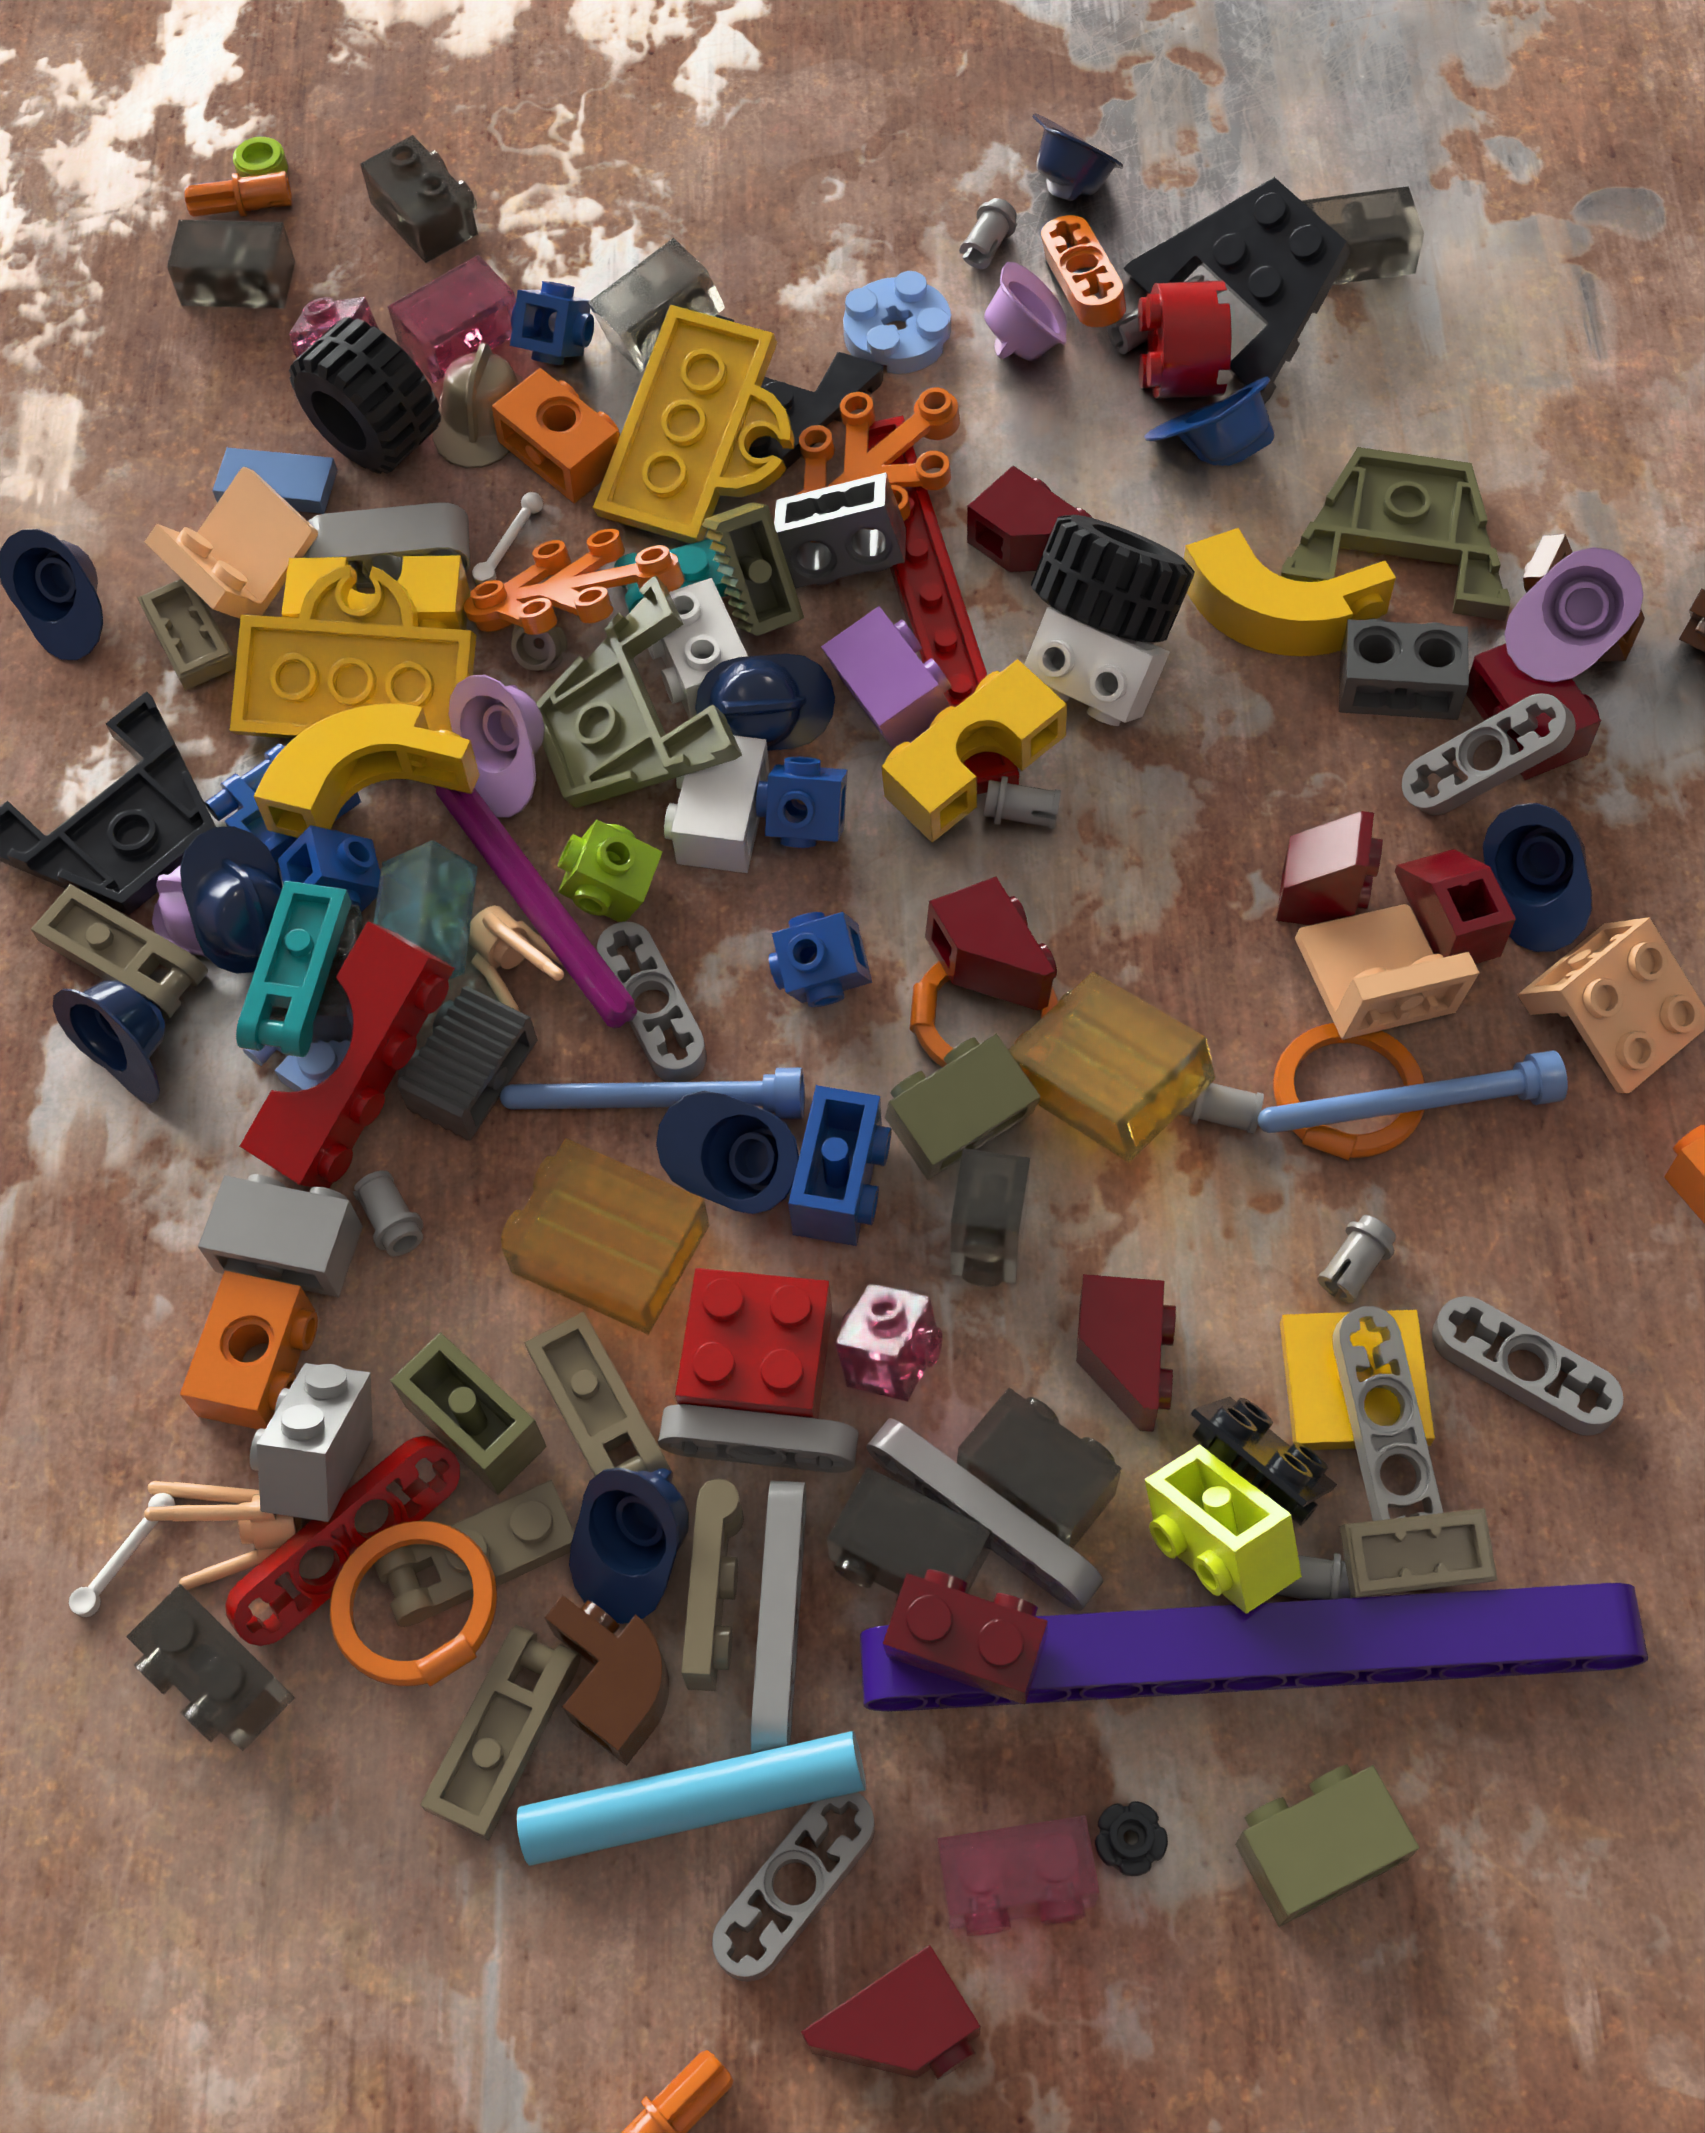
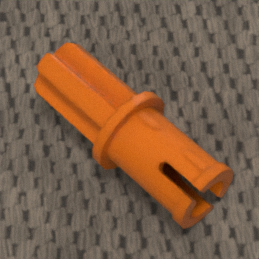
[184,171,293,217]
[621,2050,734,2133]

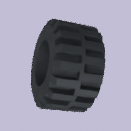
[289,317,441,474]
[1031,515,1195,642]

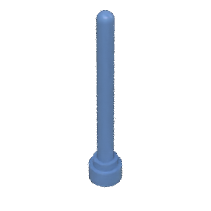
[1258,1050,1568,1133]
[500,1067,805,1119]

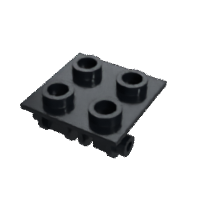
[1191,1397,1337,1526]

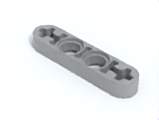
[1332,1306,1443,1521]
[866,1418,1103,1611]
[751,1481,807,1754]

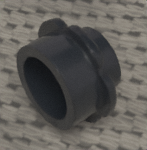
[1095,1801,1168,1876]

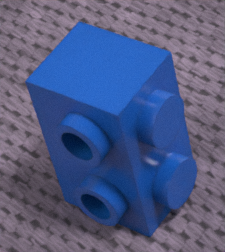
[788,1085,892,1246]

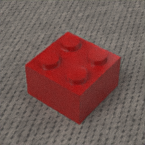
[675,1268,832,1419]

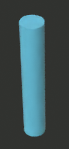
[517,1731,866,1866]

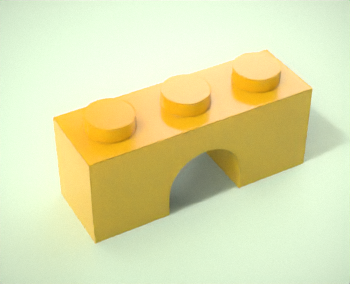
[281,555,470,630]
[881,659,1067,843]

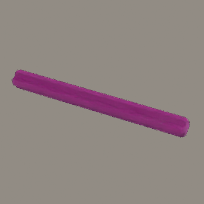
[433,785,637,1028]

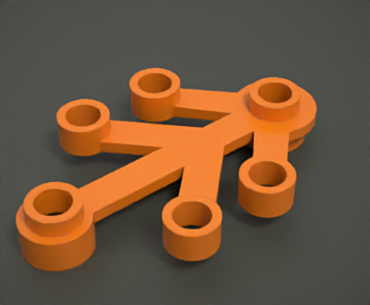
[795,387,960,542]
[463,529,684,635]

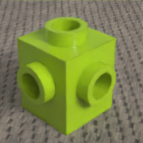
[557,819,663,922]

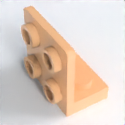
[145,467,318,619]
[1295,904,1479,1040]
[1517,917,1705,1093]

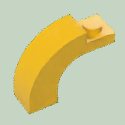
[1184,527,1396,656]
[254,704,480,838]

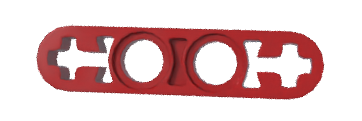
[225,1436,460,1646]

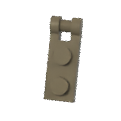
[31,884,208,1020]
[524,1311,671,1476]
[681,1478,744,1691]
[374,1480,574,1627]
[420,1625,581,1841]

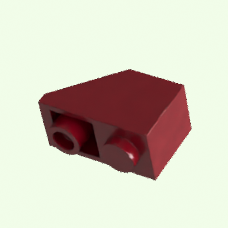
[967,465,1092,572]
[1276,811,1383,925]
[1394,849,1516,964]
[925,876,1057,1010]
[1076,1274,1176,1432]

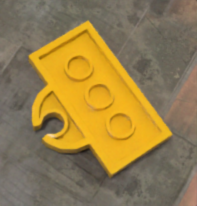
[593,305,794,544]
[230,565,477,739]

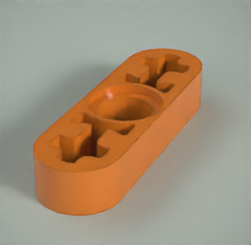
[1041,215,1126,328]

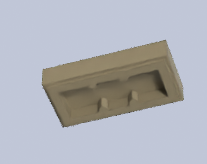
[138,579,236,691]
[1339,1508,1498,1598]

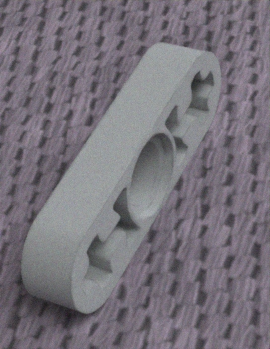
[1402,693,1576,815]
[597,922,707,1082]
[1432,1296,1623,1436]
[658,1404,859,1473]
[712,1792,875,1982]

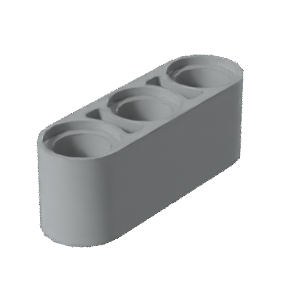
[305,502,470,589]

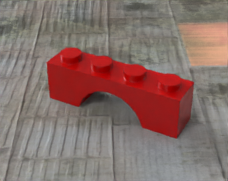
[239,921,455,1188]

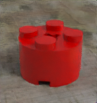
[1138,281,1232,399]

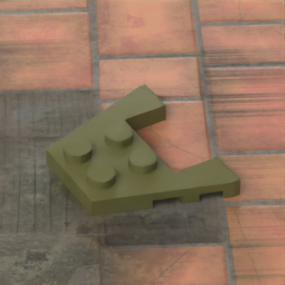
[1281,447,1511,621]
[536,575,742,808]

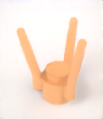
[465,905,564,1012]
[144,1481,302,1590]

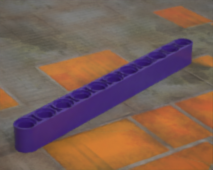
[860,1583,1648,1712]

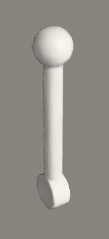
[472,492,543,585]
[69,1493,175,1617]

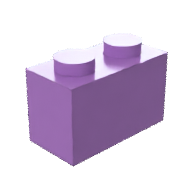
[821,606,952,750]

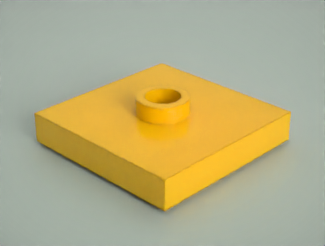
[1280,1309,1435,1450]

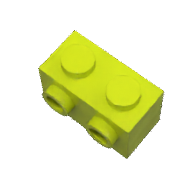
[1145,1444,1302,1614]

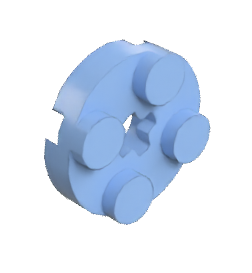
[843,271,951,374]

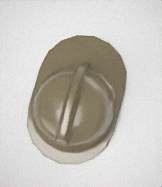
[432,343,523,468]

